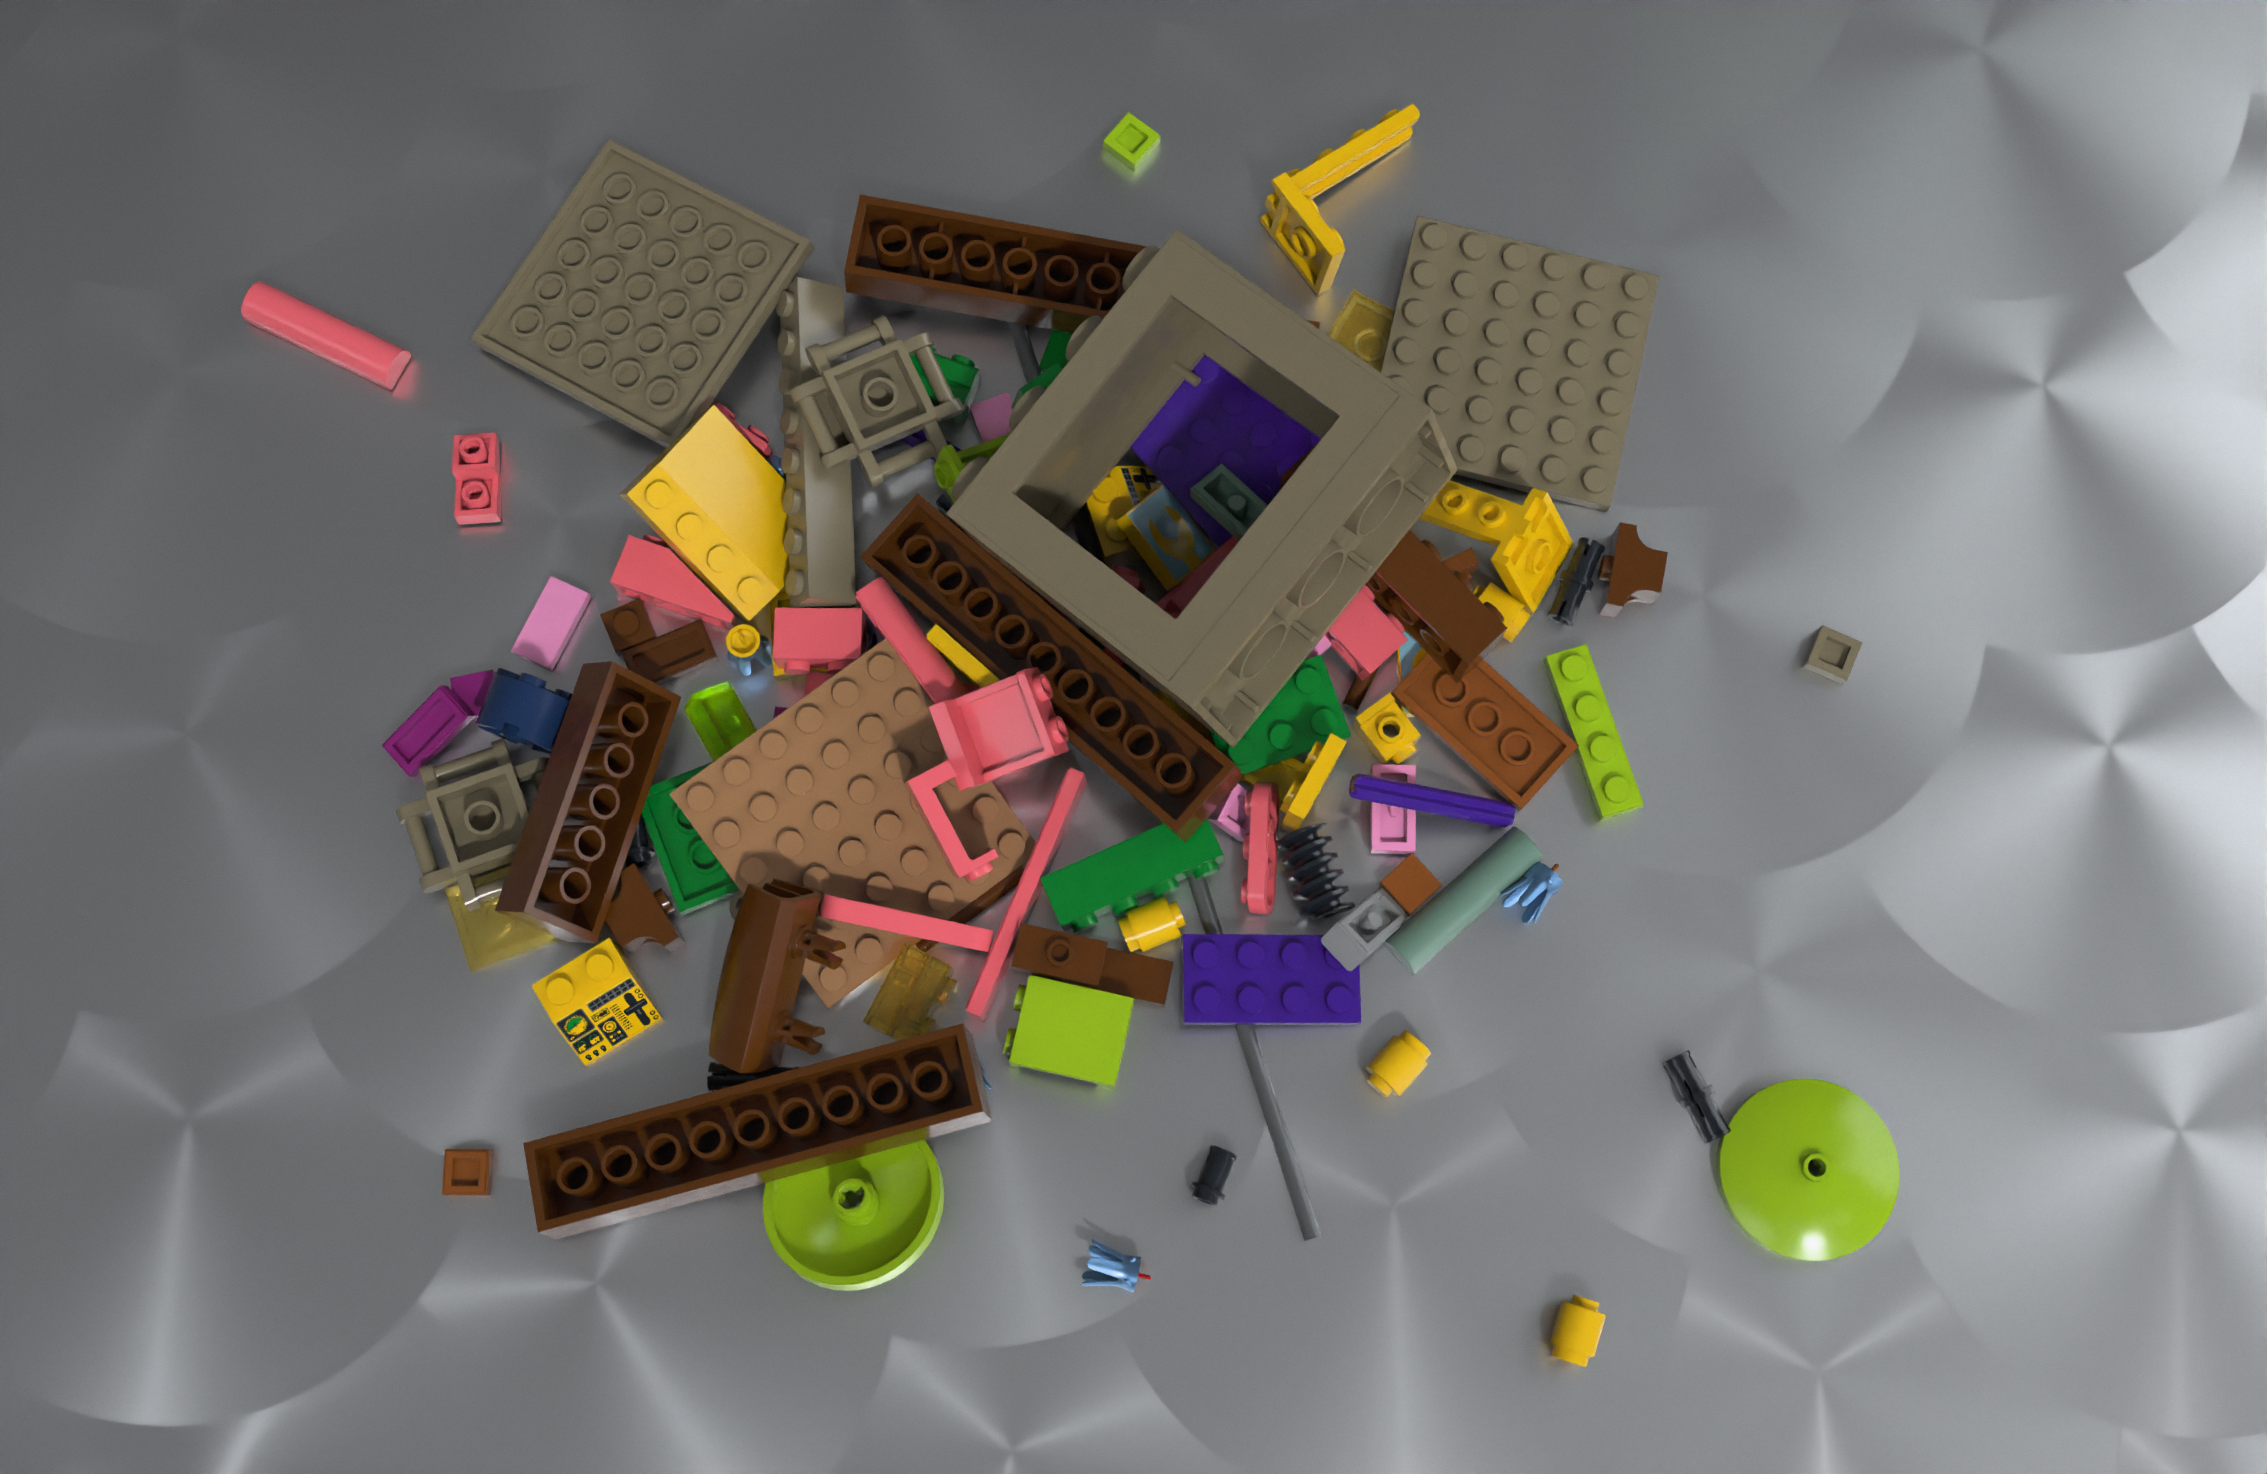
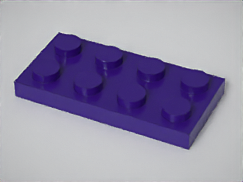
[1181,934,1361,1025]

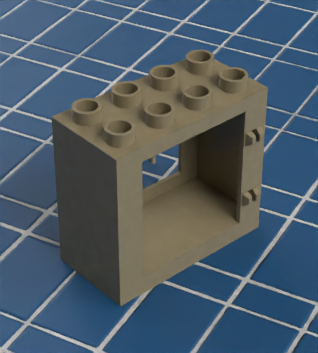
[946,229,1458,748]

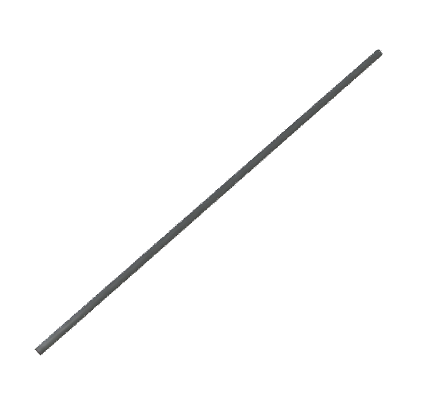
[1007,321,1322,1241]

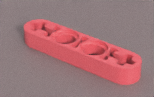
[819,894,994,952]

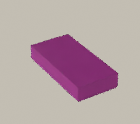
[382,685,475,777]

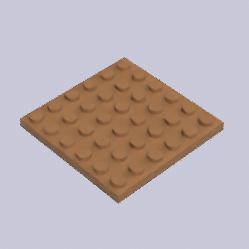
[669,638,1036,1009]

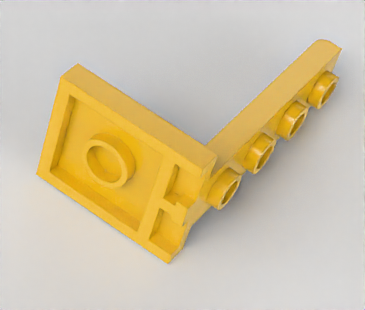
[1259,104,1420,296]
[1419,480,1574,614]
[1155,690,1346,833]

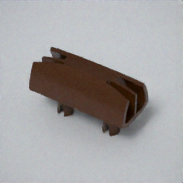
[709,879,846,1073]

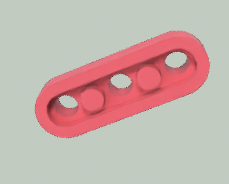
[1241,782,1280,914]

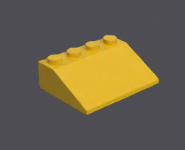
[619,405,789,621]

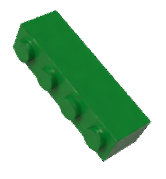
[1040,819,1225,934]

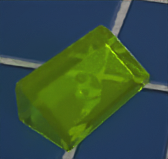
[684,681,757,761]

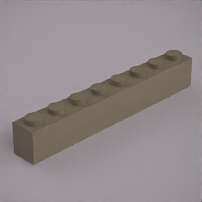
[776,277,856,608]

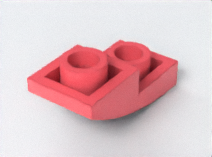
[452,432,501,525]

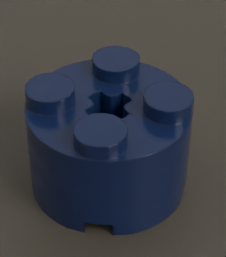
[475,668,572,755]

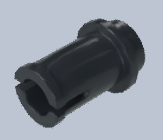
[625,813,655,868]
[1191,1145,1238,1207]

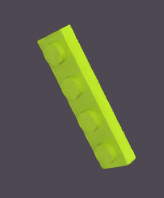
[1543,644,1644,821]

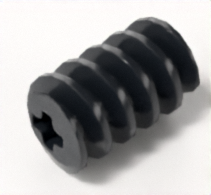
[1276,823,1355,921]

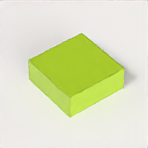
[1103,112,1160,172]

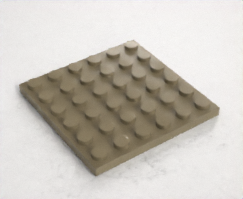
[470,139,815,448]
[1380,216,1659,512]

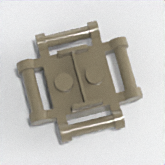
[789,315,965,488]
[396,738,549,913]

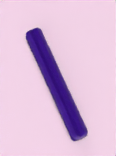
[1349,773,1515,828]

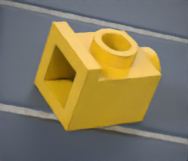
[1352,693,1421,765]

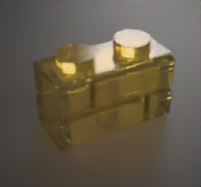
[863,943,957,1041]

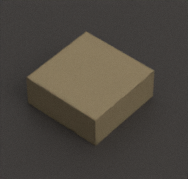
[1803,625,1863,684]

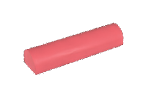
[241,281,412,391]
[855,577,969,704]

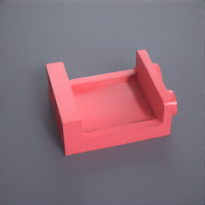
[929,667,1069,791]
[904,760,999,881]

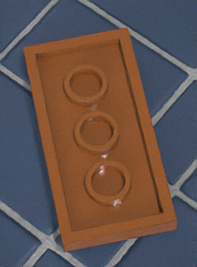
[1391,653,1579,811]

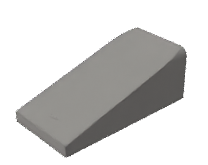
[1321,886,1410,971]

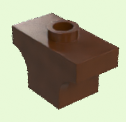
[1598,522,1668,618]
[605,863,687,953]
[1011,923,1108,988]

